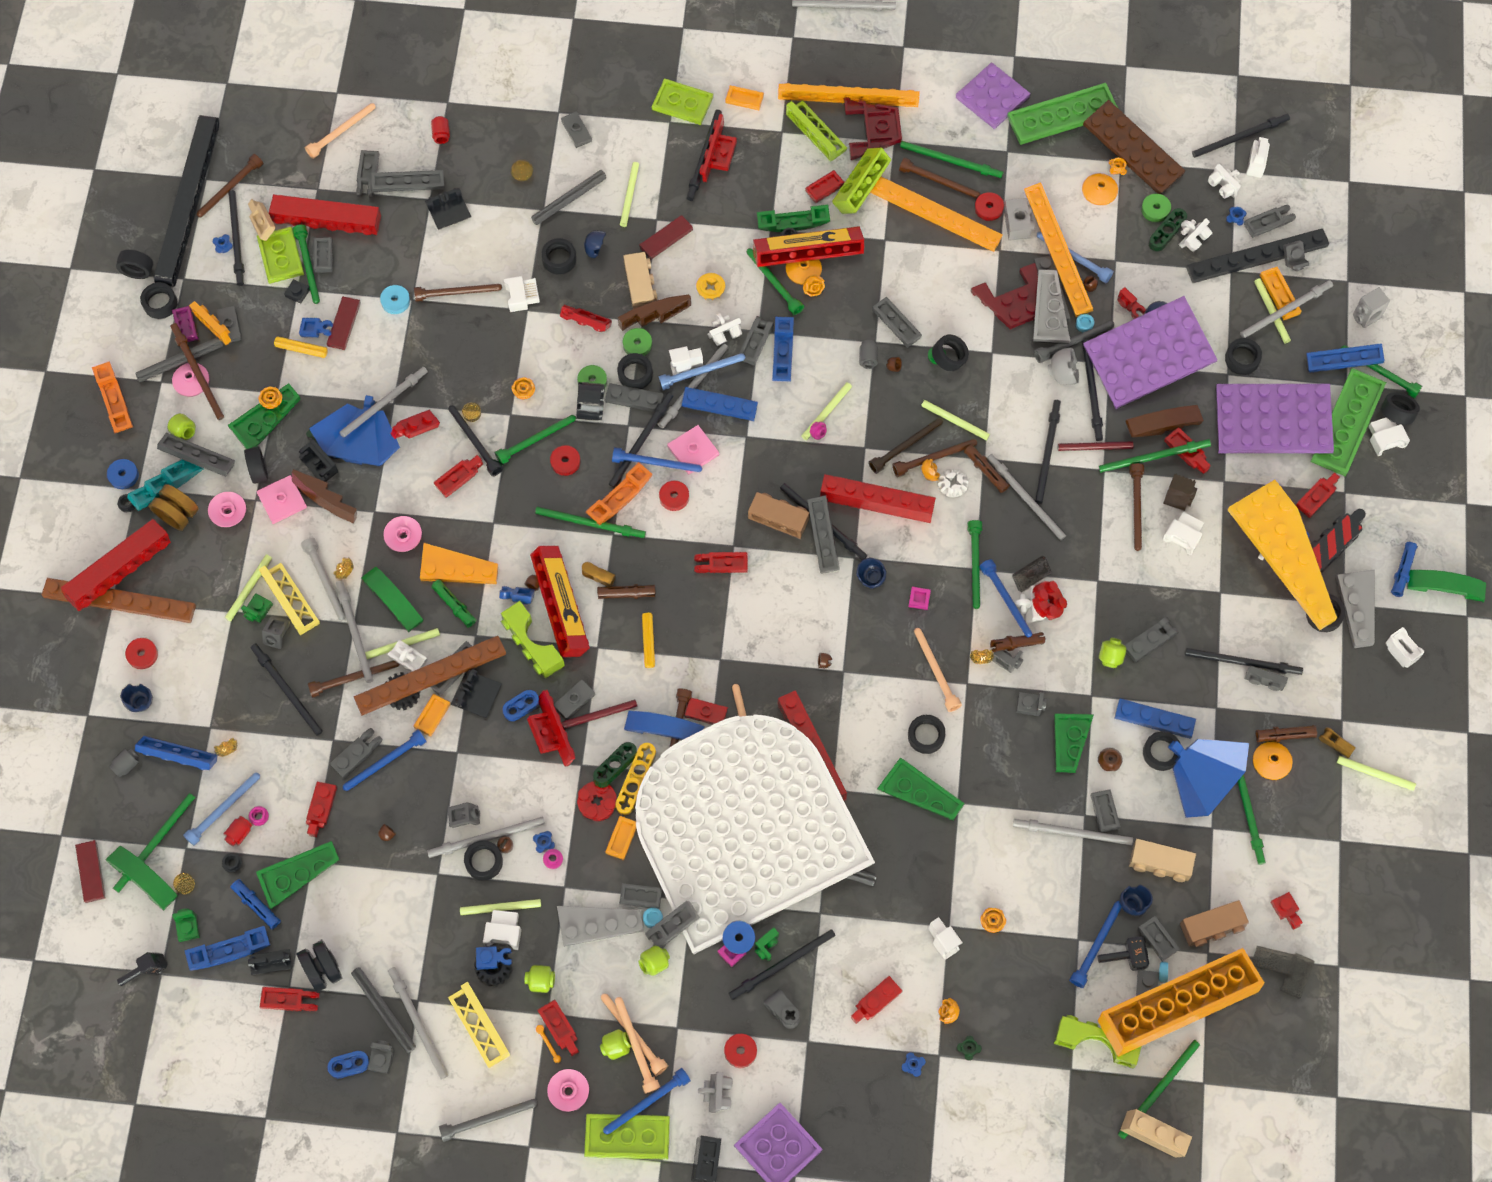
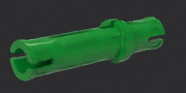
[431,579,477,628]

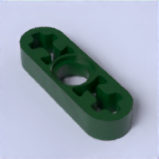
[1149,208,1187,251]
[593,742,637,788]

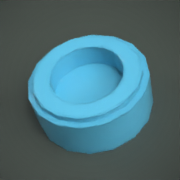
[1076,314,1094,333]
[643,908,663,928]
[1159,962,1168,983]

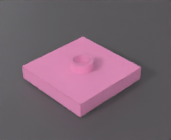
[667,425,719,475]
[256,475,307,524]

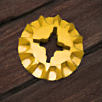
[696,273,725,300]

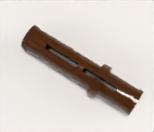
[964,444,1010,493]
[597,584,656,599]
[990,632,1046,652]
[1255,725,1317,742]

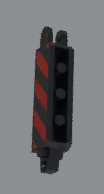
[1311,509,1366,574]

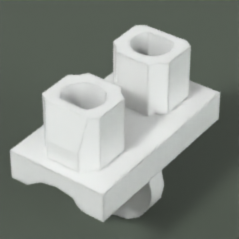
[1208,164,1241,199]
[1178,218,1212,252]
[707,313,742,346]
[1015,585,1046,625]
[387,640,428,672]

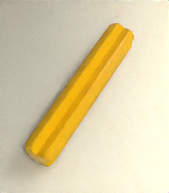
[274,337,328,358]
[642,613,655,668]

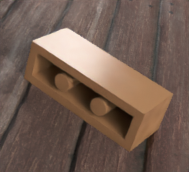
[748,492,809,539]
[1180,900,1249,947]

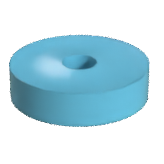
[380,285,410,314]

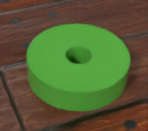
[1141,194,1171,222]
[622,328,652,356]
[577,365,607,387]

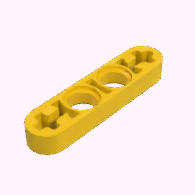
[616,743,656,815]

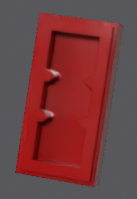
[805,170,845,203]
[685,697,728,725]

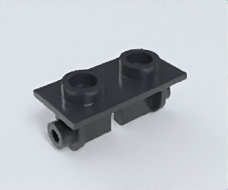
[248,949,292,975]

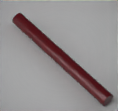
[1058,441,1133,451]
[561,699,638,729]

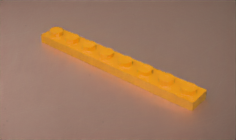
[778,83,920,107]
[870,177,1003,252]
[1024,182,1093,317]

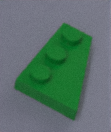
[1054,714,1094,773]

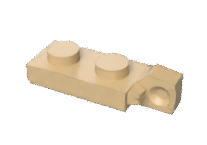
[248,199,276,241]

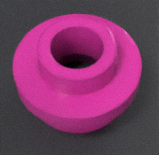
[810,422,827,440]
[248,806,269,826]
[543,849,563,869]

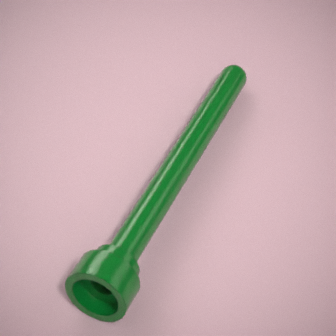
[292,225,320,304]
[746,248,804,315]
[1341,345,1423,399]
[494,415,576,465]
[967,520,982,609]

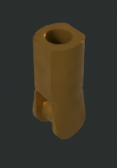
[582,562,616,587]
[1319,727,1356,758]

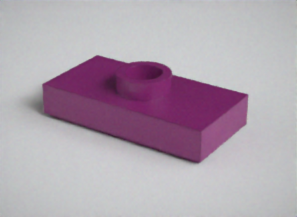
[172,306,199,342]

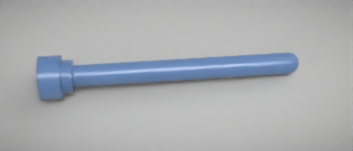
[1037,231,1114,284]
[659,353,745,390]
[183,773,260,846]

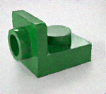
[241,593,273,623]
[172,908,200,942]
[755,927,779,962]

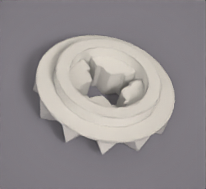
[938,469,968,497]

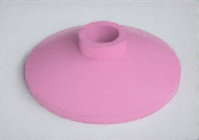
[172,363,209,397]
[208,492,246,527]
[384,516,422,552]
[547,1069,589,1112]

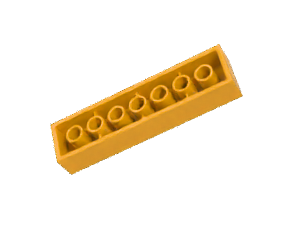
[1098,948,1265,1057]

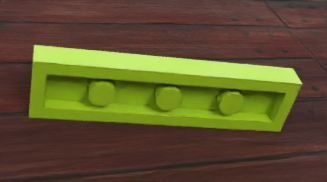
[786,100,847,162]

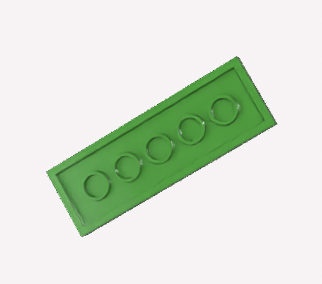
[1007,83,1118,145]
[1310,368,1387,477]

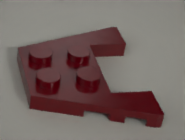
[844,97,902,160]
[970,263,1038,329]

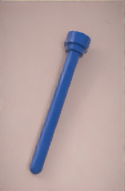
[612,447,702,472]
[979,559,1032,637]
[343,729,427,791]
[1069,901,1122,988]
[603,1068,691,1135]

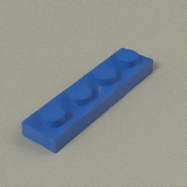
[1306,343,1385,373]
[682,387,758,421]
[1114,698,1196,739]
[135,736,218,770]

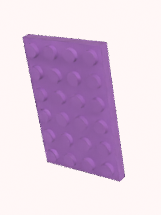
[1083,296,1218,409]
[1216,384,1334,453]

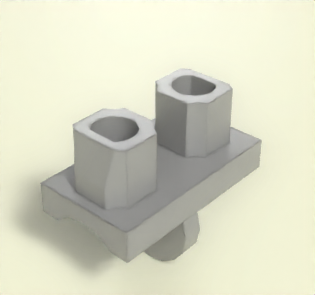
[698,1072,732,1113]

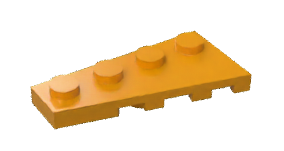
[420,543,498,584]

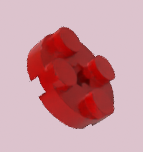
[1032,581,1067,620]
[577,782,617,821]

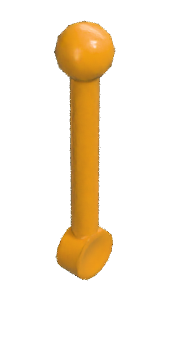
[536,1025,561,1063]

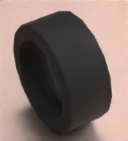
[541,238,576,275]
[116,250,153,279]
[140,282,178,319]
[932,334,969,372]
[1225,338,1262,375]
[617,353,653,389]
[1381,392,1420,425]
[244,446,268,484]
[1306,594,1345,633]
[908,715,946,754]
[1143,731,1181,771]
[464,840,503,881]

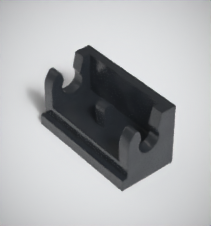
[299,439,338,482]
[691,1135,721,1182]

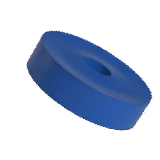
[107,459,139,489]
[723,920,755,954]

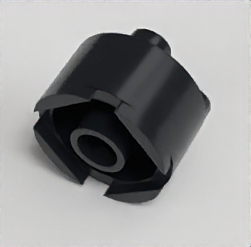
[576,382,605,421]

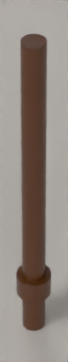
[170,323,224,420]

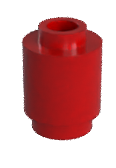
[431,116,450,144]
[223,816,253,846]

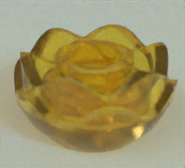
[511,160,533,181]
[333,557,354,579]
[970,649,994,664]
[214,738,238,757]

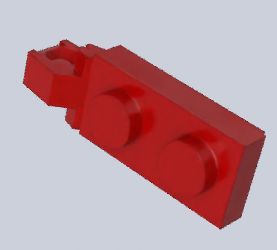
[560,305,612,332]
[390,409,440,439]
[1164,427,1211,474]
[434,455,483,498]
[1296,472,1340,518]
[306,781,337,838]
[851,976,903,1024]
[537,999,579,1056]

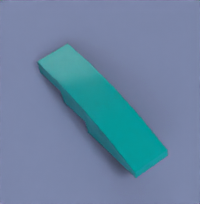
[127,459,203,511]

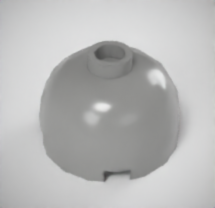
[1048,348,1079,385]

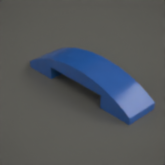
[772,317,794,382]
[624,711,705,741]
[185,926,270,971]

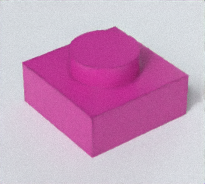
[909,587,931,610]
[718,945,746,967]

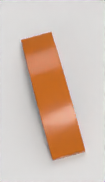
[92,361,133,433]
[586,462,652,525]

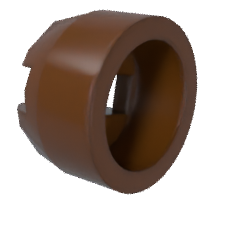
[1083,276,1098,292]
[886,357,902,372]
[524,574,540,591]
[818,653,833,668]
[379,824,396,841]
[497,836,513,853]

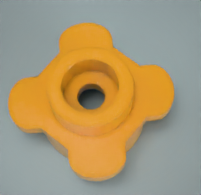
[1109,158,1127,175]

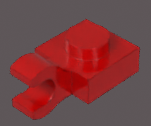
[1117,287,1146,319]
[1270,892,1303,930]

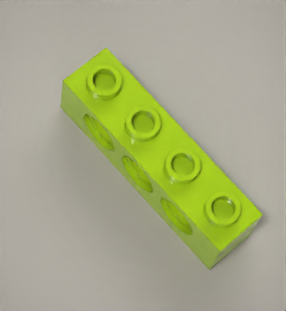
[832,148,891,214]

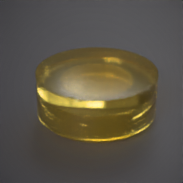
[462,402,481,422]
[173,873,195,894]

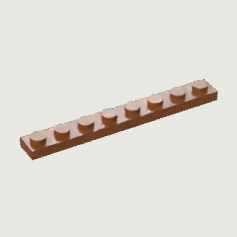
[42,578,196,623]
[353,635,506,716]

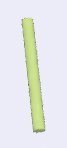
[620,162,639,227]
[1254,278,1291,343]
[801,382,852,440]
[922,400,990,441]
[225,554,272,621]
[365,628,440,660]
[1337,756,1416,790]
[460,899,541,915]

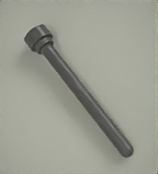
[1034,321,1114,363]
[439,1099,537,1142]

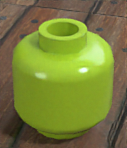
[167,413,196,440]
[1099,638,1126,668]
[638,945,670,976]
[525,965,555,993]
[600,1029,632,1060]

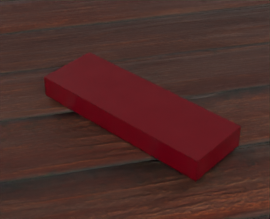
[639,215,693,260]
[327,296,361,350]
[75,840,105,903]

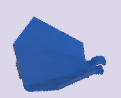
[309,395,400,466]
[1168,739,1249,818]

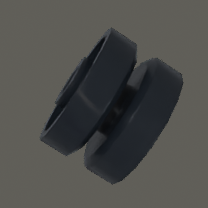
[296,939,343,993]

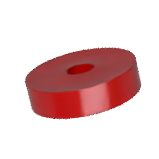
[975,192,1004,221]
[550,445,581,476]
[659,480,689,511]
[125,638,158,669]
[724,1034,757,1068]

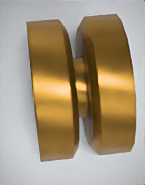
[148,484,199,531]

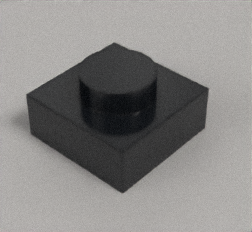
[284,279,310,304]

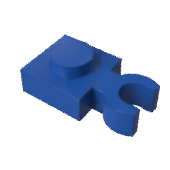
[299,318,333,338]
[499,586,535,605]
[476,946,512,970]

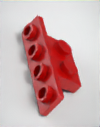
[700,114,737,182]
[527,690,575,767]

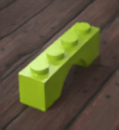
[500,601,565,679]
[1054,1015,1142,1069]

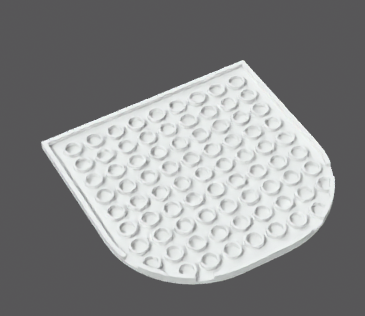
[635,715,875,954]

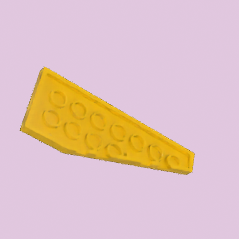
[1228,480,1337,630]

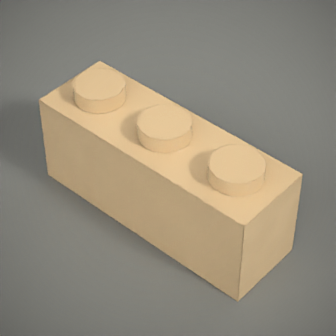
[623,252,657,309]
[1129,839,1196,882]
[1120,1109,1192,1158]

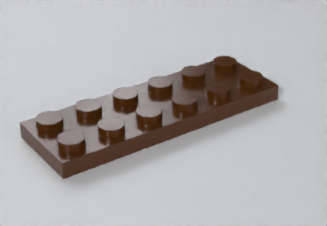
[1083,100,1186,194]

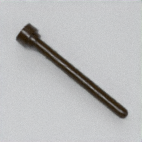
[868,418,943,474]

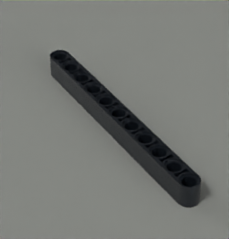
[154,115,219,287]

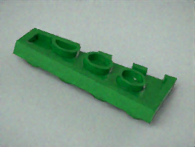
[228,383,300,449]
[877,757,965,820]
[256,841,340,910]

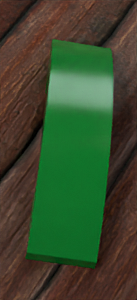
[757,204,830,232]
[361,566,423,633]
[1407,570,1486,602]
[105,846,178,911]

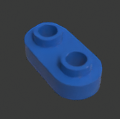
[502,690,539,721]
[327,1051,369,1079]

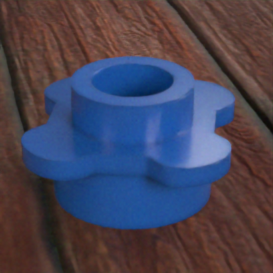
[1226,207,1247,226]
[212,234,233,253]
[533,831,555,853]
[902,1052,926,1077]

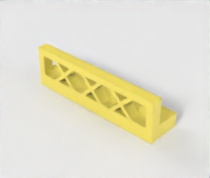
[259,563,320,635]
[448,982,510,1068]

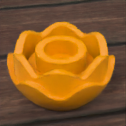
[803,275,825,297]
[512,377,535,399]
[258,387,282,409]
[921,459,940,481]
[980,908,1006,933]
[938,998,960,1024]

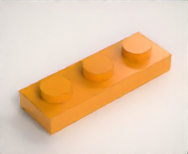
[1260,266,1302,320]
[189,301,231,345]

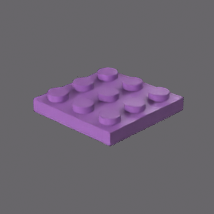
[956,62,1031,129]
[734,1103,823,1182]

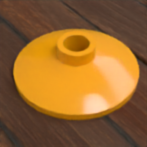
[1082,173,1118,205]
[786,259,822,285]
[1253,742,1293,780]

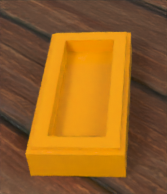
[725,85,764,110]
[413,693,451,737]
[605,816,637,860]

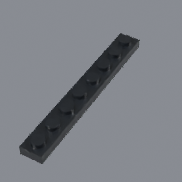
[1186,228,1329,283]

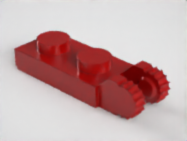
[694,552,748,573]
[259,987,320,1011]

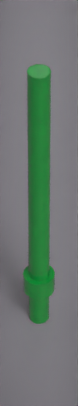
[900,141,1004,179]
[1098,439,1211,473]
[535,507,646,539]
[1237,774,1266,865]
[113,793,196,893]
[1118,1040,1200,1139]

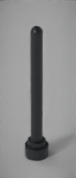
[448,405,503,476]

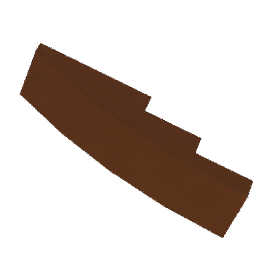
[618,294,691,331]
[1125,405,1204,437]
[292,469,357,524]

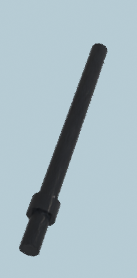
[686,109,722,201]
[1192,113,1290,158]
[228,190,245,286]
[1082,339,1103,441]
[609,392,674,488]
[1035,400,1061,504]
[780,483,868,560]
[250,643,323,736]
[1185,648,1303,675]
[728,929,836,1000]

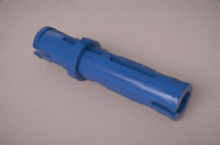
[1391,542,1418,597]
[230,879,281,930]

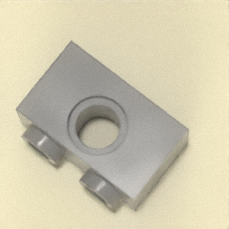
[1003,198,1034,240]
[1353,287,1390,328]

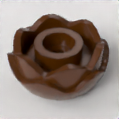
[1098,748,1123,771]

